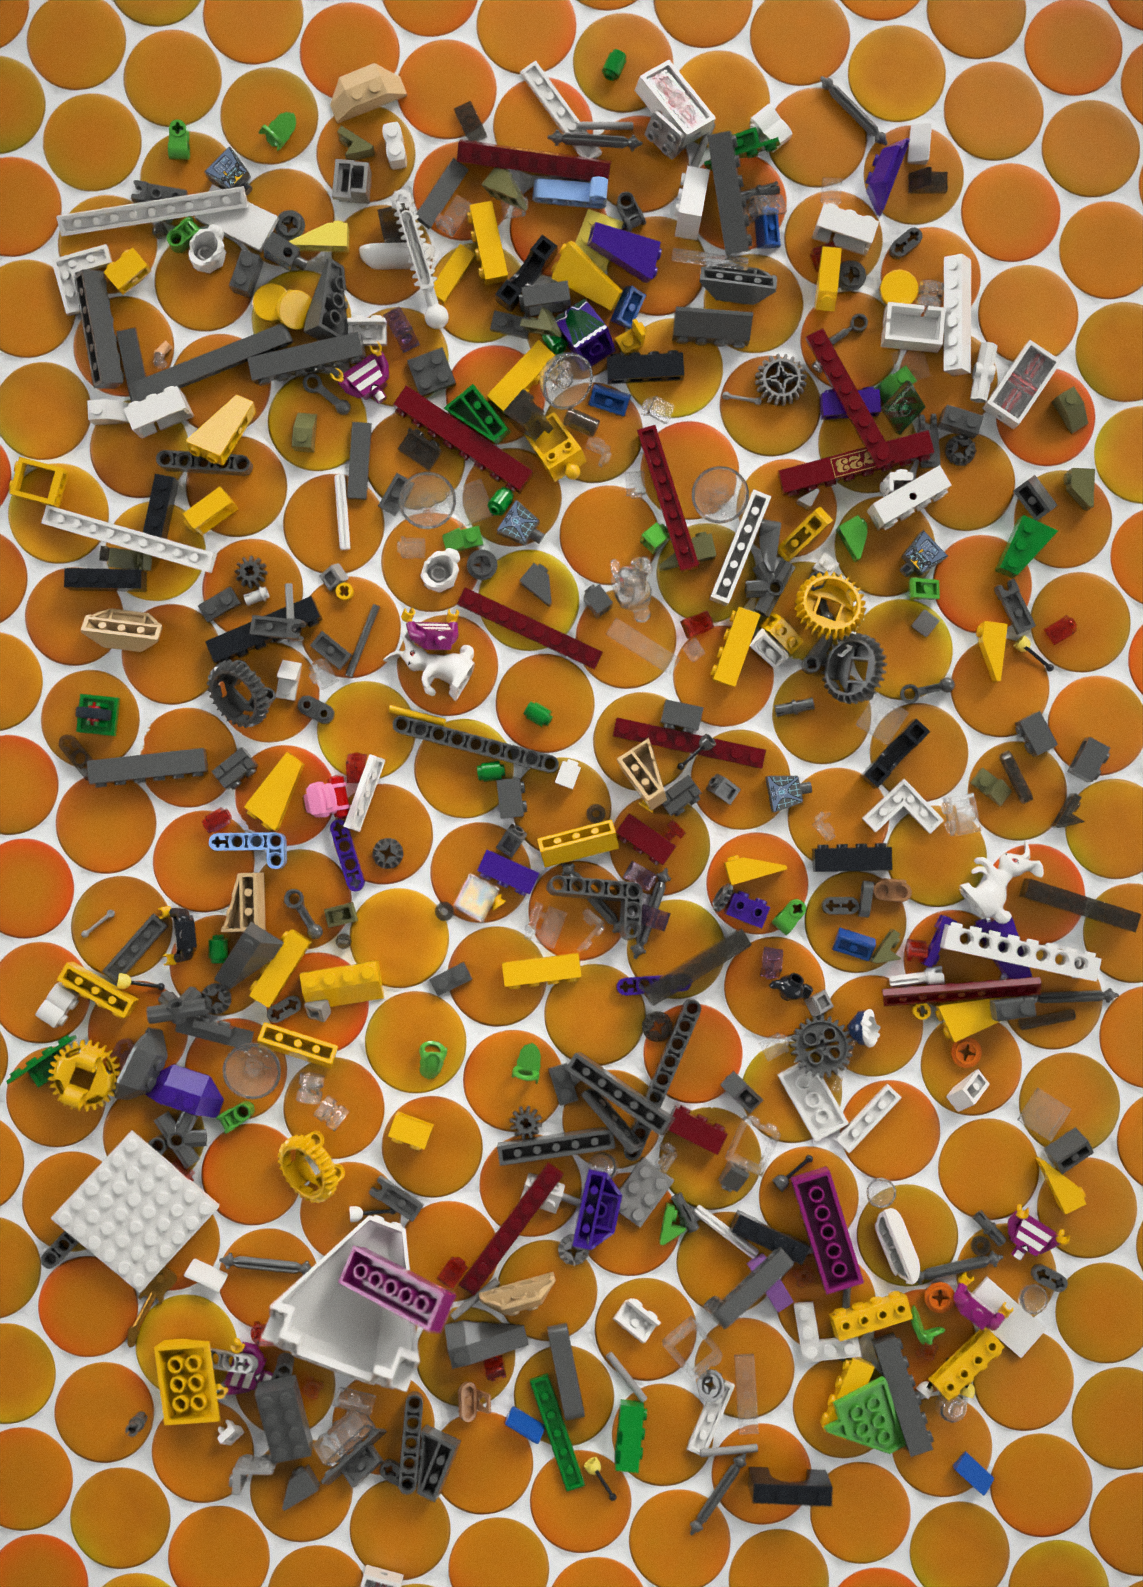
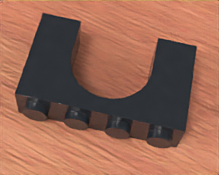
[748,1467,833,1507]

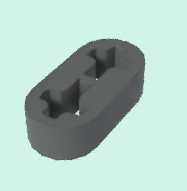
[889,227,923,259]
[858,880,874,918]
[821,897,859,914]
[267,995,302,1023]
[1031,1264,1068,1292]
[380,1459,413,1487]

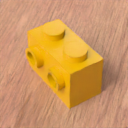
[104,248,152,295]
[388,1112,434,1150]

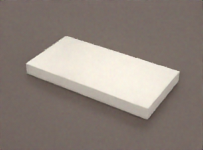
[194,184,279,252]
[777,1056,849,1143]
[972,1276,1046,1358]

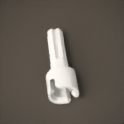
[889,966,945,987]

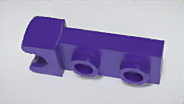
[921,914,957,968]

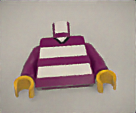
[330,341,389,404]
[401,608,459,650]
[1008,1204,1070,1260]
[953,1271,1014,1331]
[216,1338,273,1399]

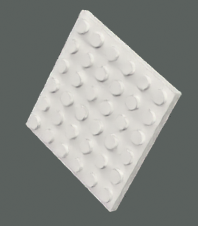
[51,1130,220,1293]

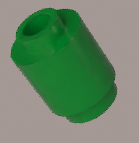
[602,49,626,81]
[541,334,568,355]
[487,487,514,516]
[523,701,553,728]
[477,761,505,782]
[208,935,228,963]

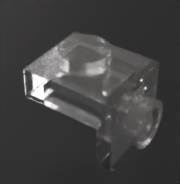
[820,178,842,205]
[586,437,612,467]

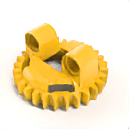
[794,571,866,640]
[48,1040,121,1112]
[278,1131,345,1203]

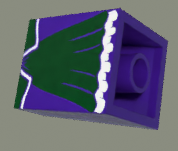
[555,299,616,371]

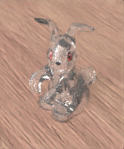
[610,557,652,623]

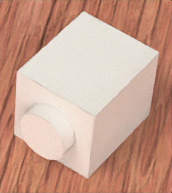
[555,759,581,790]

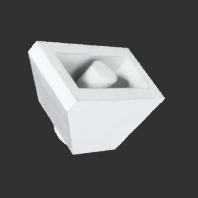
[87,399,129,425]
[946,1069,990,1112]

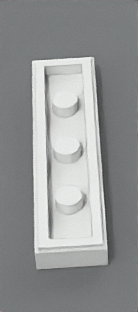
[343,754,385,832]
[834,1084,902,1153]
[686,1380,735,1455]

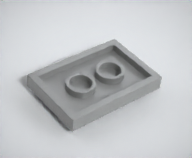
[619,1157,674,1227]

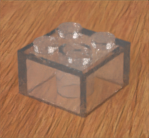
[941,793,981,836]

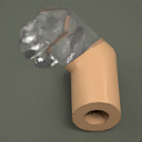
[153,340,172,370]

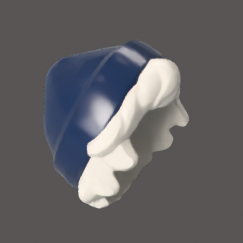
[847,1009,881,1048]

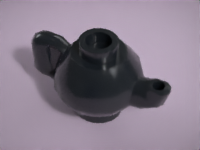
[769,973,813,1001]

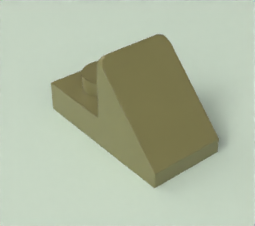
[337,126,375,161]
[520,307,561,337]
[970,768,1012,806]
[324,902,358,928]
[870,929,902,963]

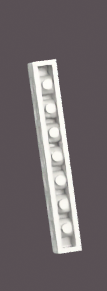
[940,922,1102,982]

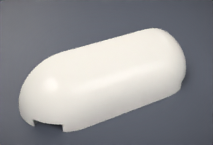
[359,242,435,270]
[875,1208,920,1284]

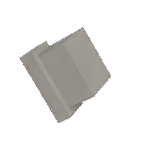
[332,159,372,204]

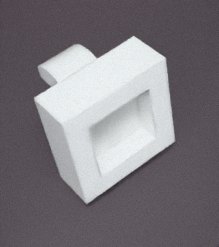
[812,552,840,576]
[217,1420,245,1446]

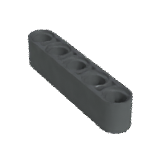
[156,450,253,476]
[547,1323,585,1421]
[399,1391,423,1494]

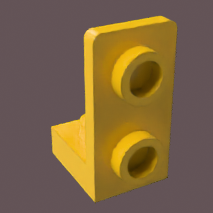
[615,319,646,356]
[759,612,804,655]

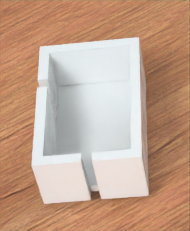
[812,203,879,256]
[881,302,946,353]
[123,386,194,438]

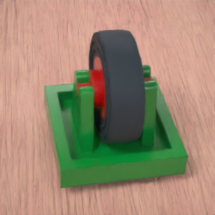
[75,694,120,736]

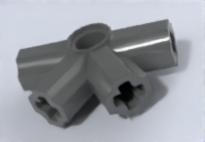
[745,559,795,618]
[147,987,209,1024]
[154,1111,207,1169]

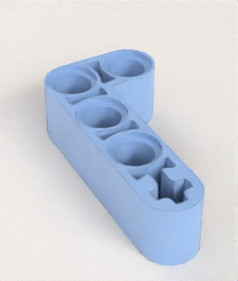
[532,177,608,209]
[209,832,287,869]

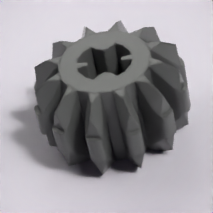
[234,556,268,589]
[510,1106,542,1139]

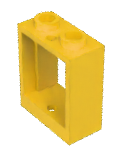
[9,457,69,508]
[183,487,238,536]

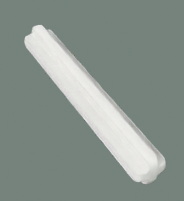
[334,474,350,550]
[694,1205,759,1259]

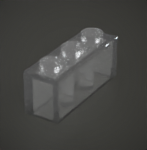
[313,1405,376,1467]

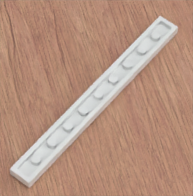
[56,186,248,236]
[41,505,217,573]

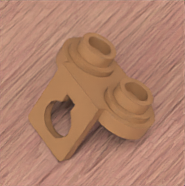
[873,878,912,902]
[458,1382,491,1422]

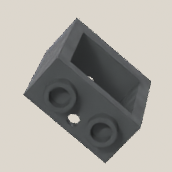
[519,280,571,318]

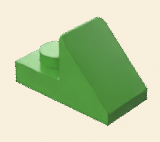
[874,365,917,404]
[442,526,484,551]
[908,578,940,601]
[659,1202,686,1245]

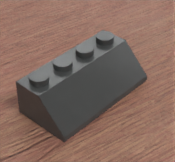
[672,307,753,348]

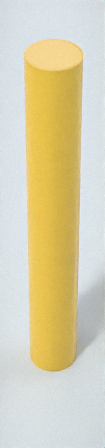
[389,705,446,726]

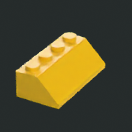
[299,960,384,1007]

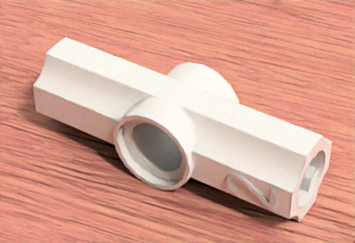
[970,342,998,403]

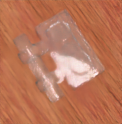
[524,902,567,949]

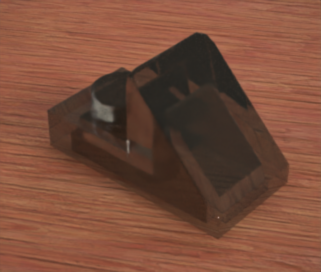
[908,167,948,193]
[1051,793,1085,828]

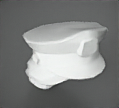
[189,224,226,273]
[420,548,460,593]

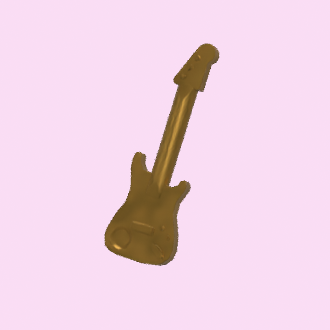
[127,1266,177,1347]

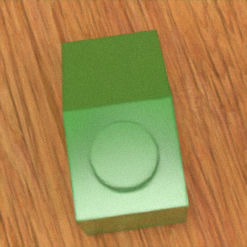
[836,515,868,562]
[640,522,670,555]

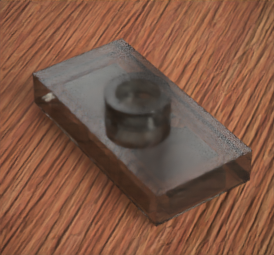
[454,101,487,142]

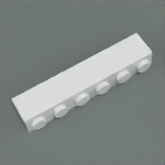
[944,254,971,376]
[709,489,771,606]

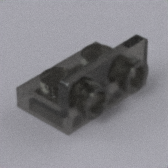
[398,428,442,472]

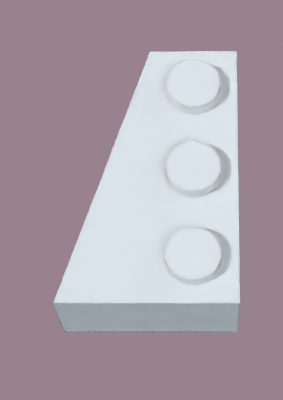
[674,166,710,240]

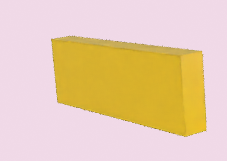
[434,244,475,303]

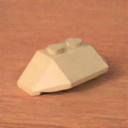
[330,63,407,124]
[81,608,162,652]
[479,1272,556,1316]

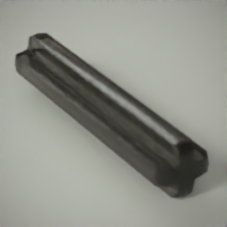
[1018,1009,1076,1030]

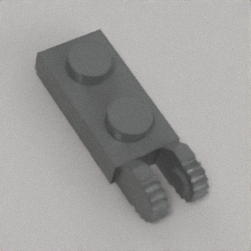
[918,414,941,469]

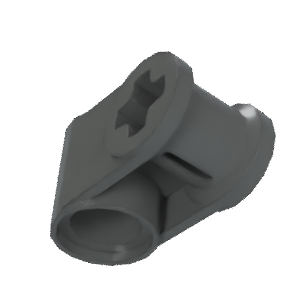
[617,192,646,232]

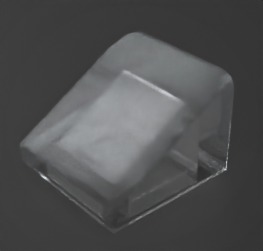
[683,638,705,662]

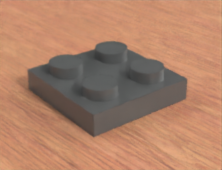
[407,347,456,397]

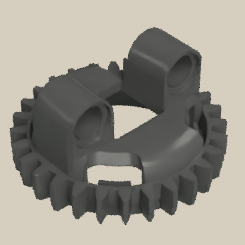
[821,633,887,704]
[207,660,276,728]

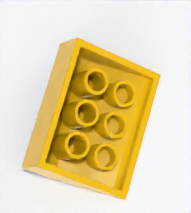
[154,1339,220,1425]

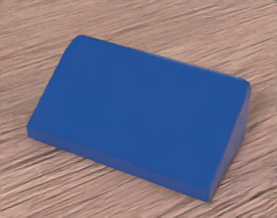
[754,207,781,249]
[610,286,646,329]
[588,384,631,416]
[832,928,876,961]
[505,1406,545,1444]
[953,1451,995,1496]

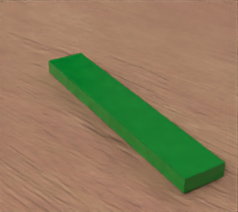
[530,1373,585,1492]

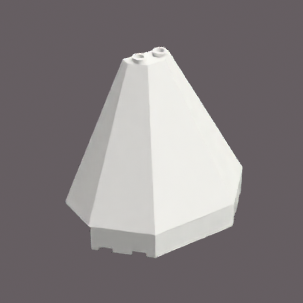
[261,1215,419,1392]

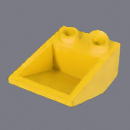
[522,412,587,482]

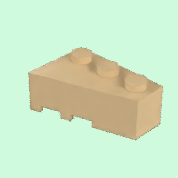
[617,738,667,811]
[221,872,266,932]

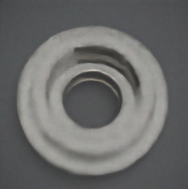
[586,804,606,823]
[435,902,454,921]
[971,1236,991,1256]

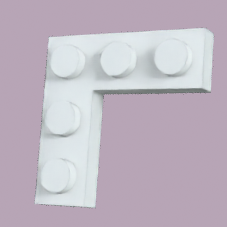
[51,244,112,316]
[862,779,944,834]
[794,1301,861,1363]

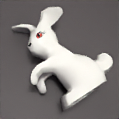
[383,631,475,701]
[959,840,1044,924]

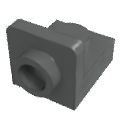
[706,774,741,805]
[496,824,527,858]

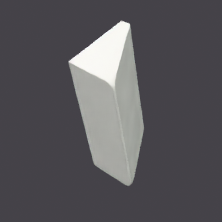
[907,123,932,165]
[750,628,789,669]
[184,1259,228,1292]

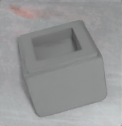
[796,489,820,510]
[319,563,349,591]
[911,609,940,637]
[804,990,834,1016]
[304,1000,331,1022]

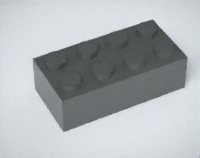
[255,1375,313,1464]

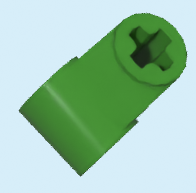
[168,119,190,160]
[167,216,202,253]
[771,899,806,935]
[215,1101,255,1134]

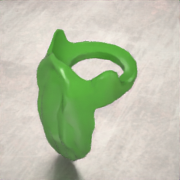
[259,112,296,151]
[419,1041,447,1080]
[512,1043,541,1084]
[911,1305,945,1345]

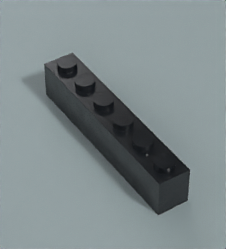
[205,596,323,664]

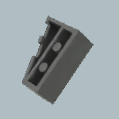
[417,1424,461,1502]

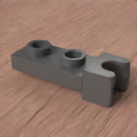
[131,180,188,203]
[994,579,1036,635]
[250,615,306,641]
[369,1175,424,1222]

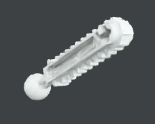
[390,189,449,329]

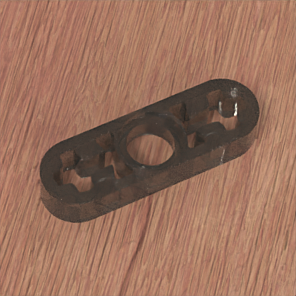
[59,735,94,781]
[999,750,1033,804]

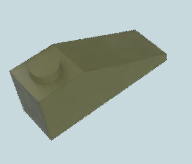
[481,167,528,211]
[659,532,717,571]

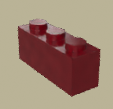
[616,813,676,866]
[669,1105,728,1155]

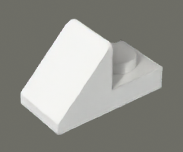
[276,660,302,701]

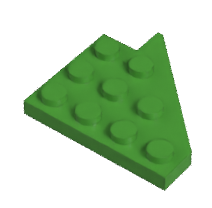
[824,1376,906,1454]

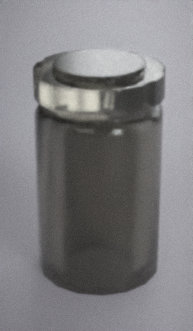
[562,406,600,438]

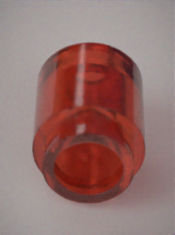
[202,807,232,833]

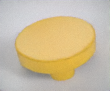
[879,270,918,305]
[252,283,287,323]
[275,290,312,330]

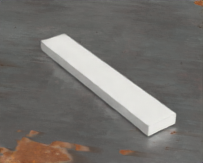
[520,61,602,159]

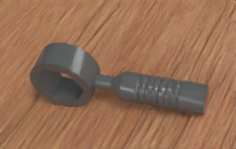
[829,314,868,345]

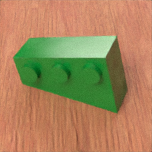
[443,384,511,444]
[995,515,1058,578]
[614,1399,647,1473]

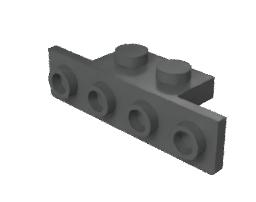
[175,1016,254,1050]
[321,1428,387,1487]

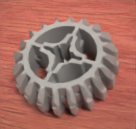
[755,353,807,406]

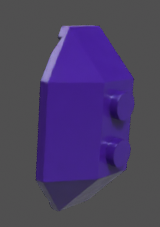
[865,138,910,216]
[145,1064,224,1118]
[572,1169,622,1250]

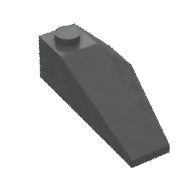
[304,258,348,341]
[214,922,284,989]
[445,1320,529,1369]

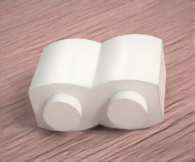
[750,104,793,152]
[382,122,407,170]
[35,982,79,1028]

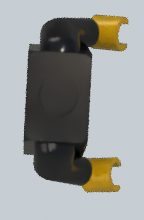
[158,906,197,966]

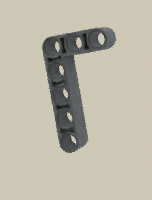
[546,875,643,941]
[703,1247,794,1329]

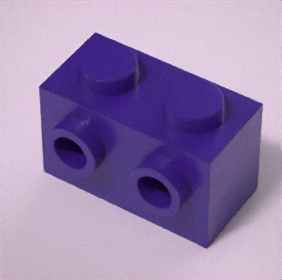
[724,891,770,929]

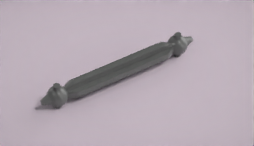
[820,76,888,145]
[547,130,643,151]
[561,863,620,933]
[630,868,671,959]
[1029,988,1119,1003]
[916,1251,1003,1285]
[219,1253,312,1276]
[690,1453,747,1535]

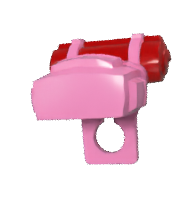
[303,775,351,819]

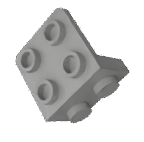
[644,111,687,160]
[229,1454,277,1494]

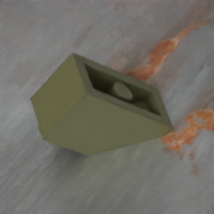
[1052,386,1088,434]
[292,413,317,453]
[1064,468,1095,510]

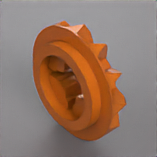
[950,1037,982,1068]
[924,1281,955,1313]

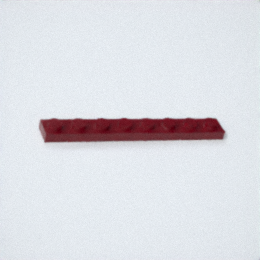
[805,328,896,470]
[637,425,699,572]
[457,587,603,670]
[613,718,766,769]
[882,977,1041,1006]
[459,1162,564,1296]

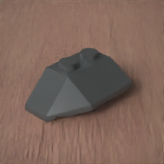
[700,263,777,305]
[115,1027,168,1100]

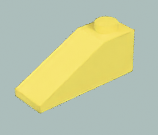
[289,221,350,252]

